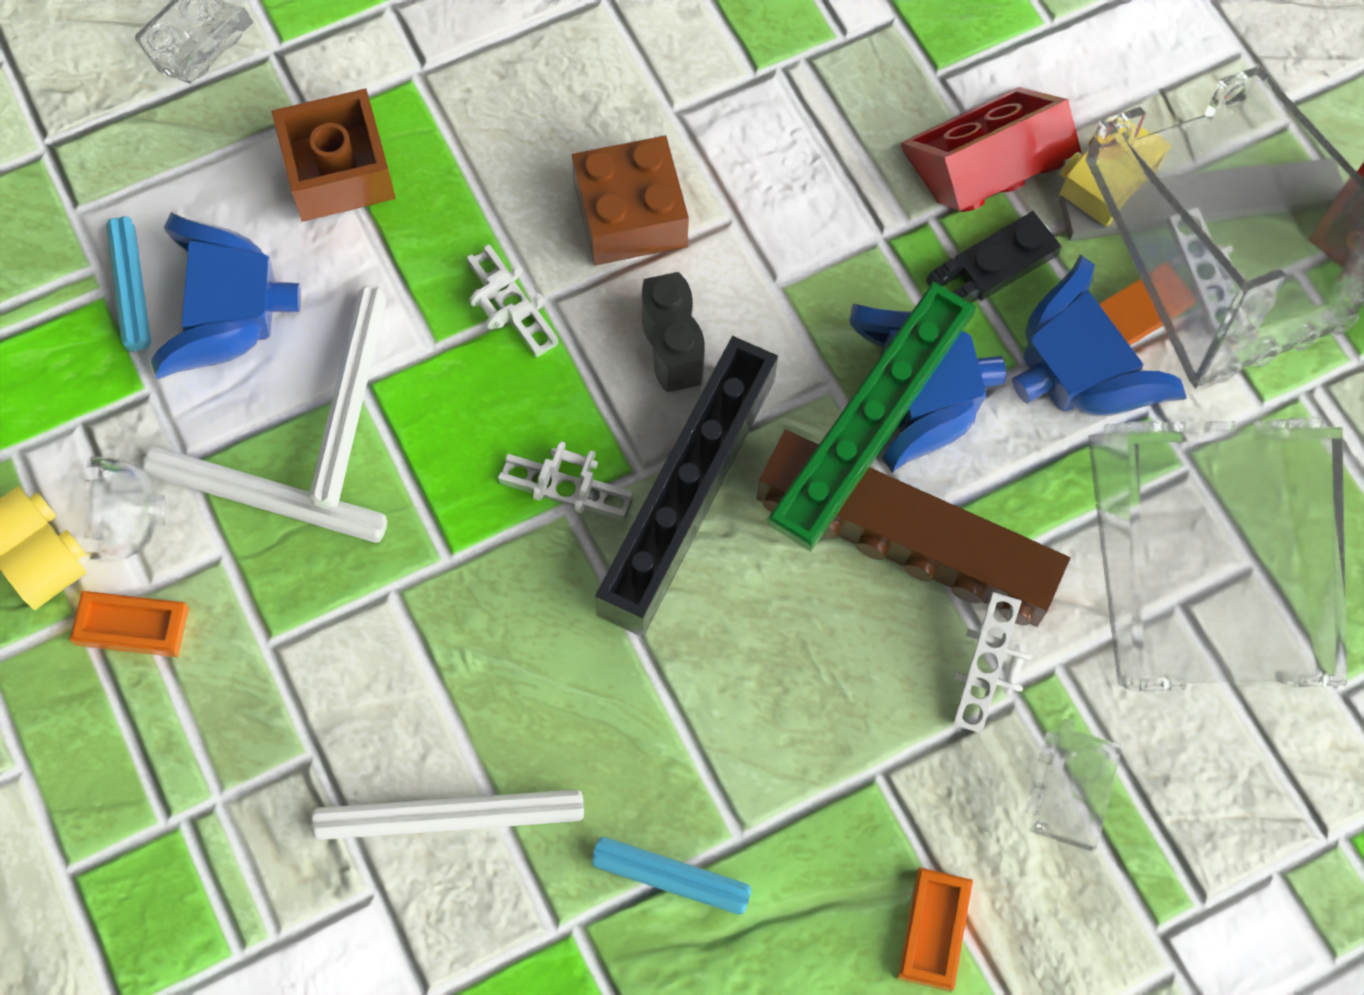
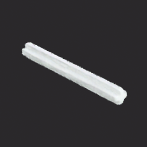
[309,286,386,509]
[143,446,387,543]
[312,789,584,840]

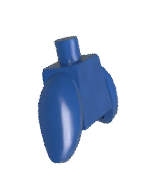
[151,212,301,379]
[1012,254,1187,416]
[849,303,1006,473]

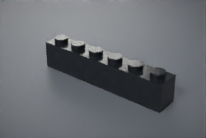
[595,335,778,637]

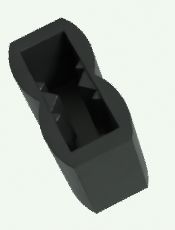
[642,272,705,392]

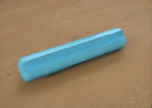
[106,216,151,352]
[591,837,751,915]

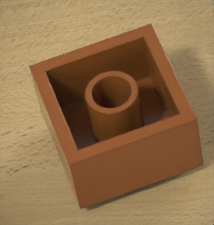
[271,88,396,222]
[572,135,689,266]

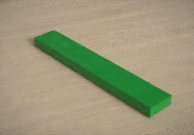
[767,282,976,552]

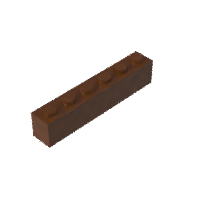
[756,429,1071,627]

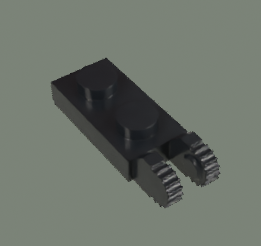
[926,211,1062,303]

